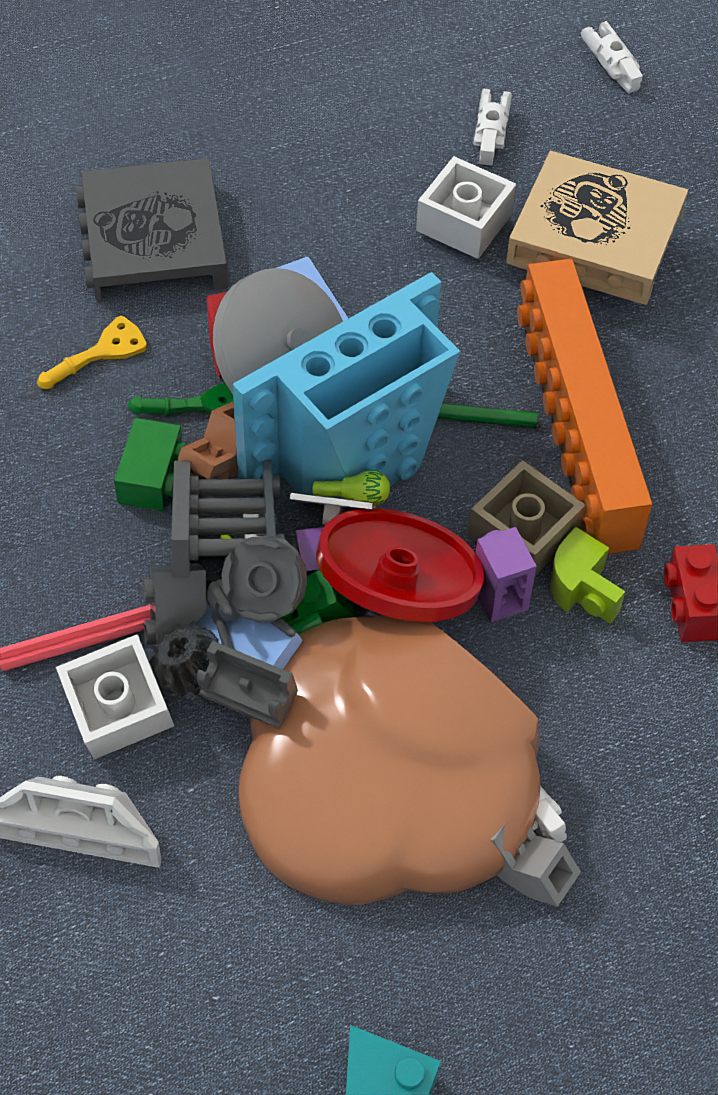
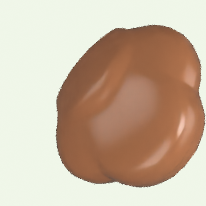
[238,615,541,905]

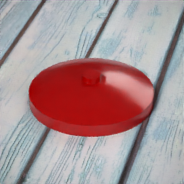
[316,508,484,622]

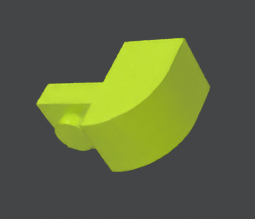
[550,526,625,624]

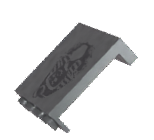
[76,158,228,303]

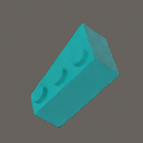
[346,1025,441,1095]

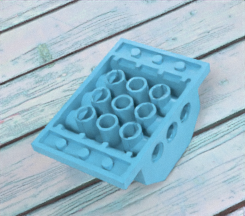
[232,272,460,499]

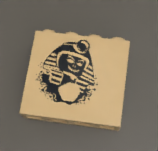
[506,151,689,305]

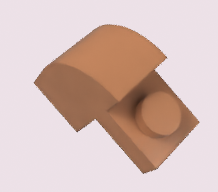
[178,402,238,479]

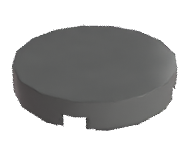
[221,535,307,623]

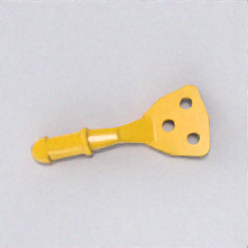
[37,316,147,390]

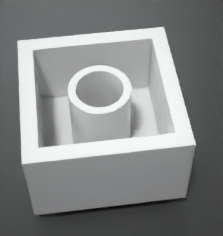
[416,156,516,259]
[56,634,174,759]

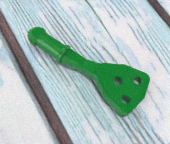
[128,383,234,416]

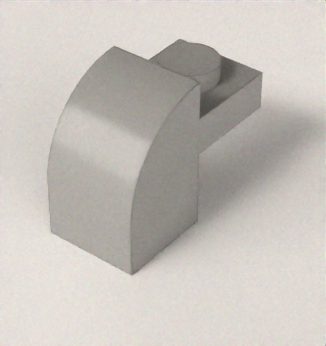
[490,822,581,907]

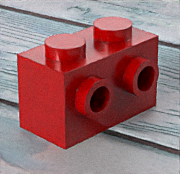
[664,544,718,643]

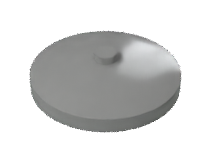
[213,268,343,394]

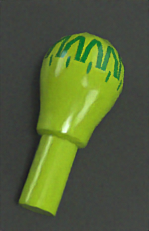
[312,470,390,506]

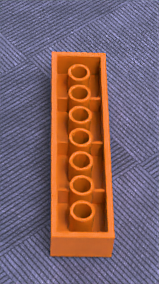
[517,259,652,554]

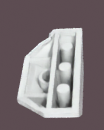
[0,776,162,868]

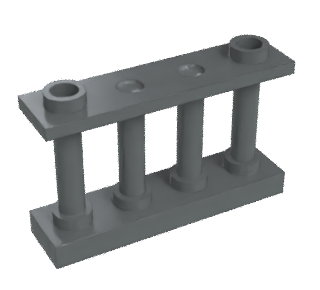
[171,459,284,577]

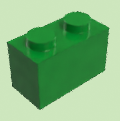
[114,418,188,511]

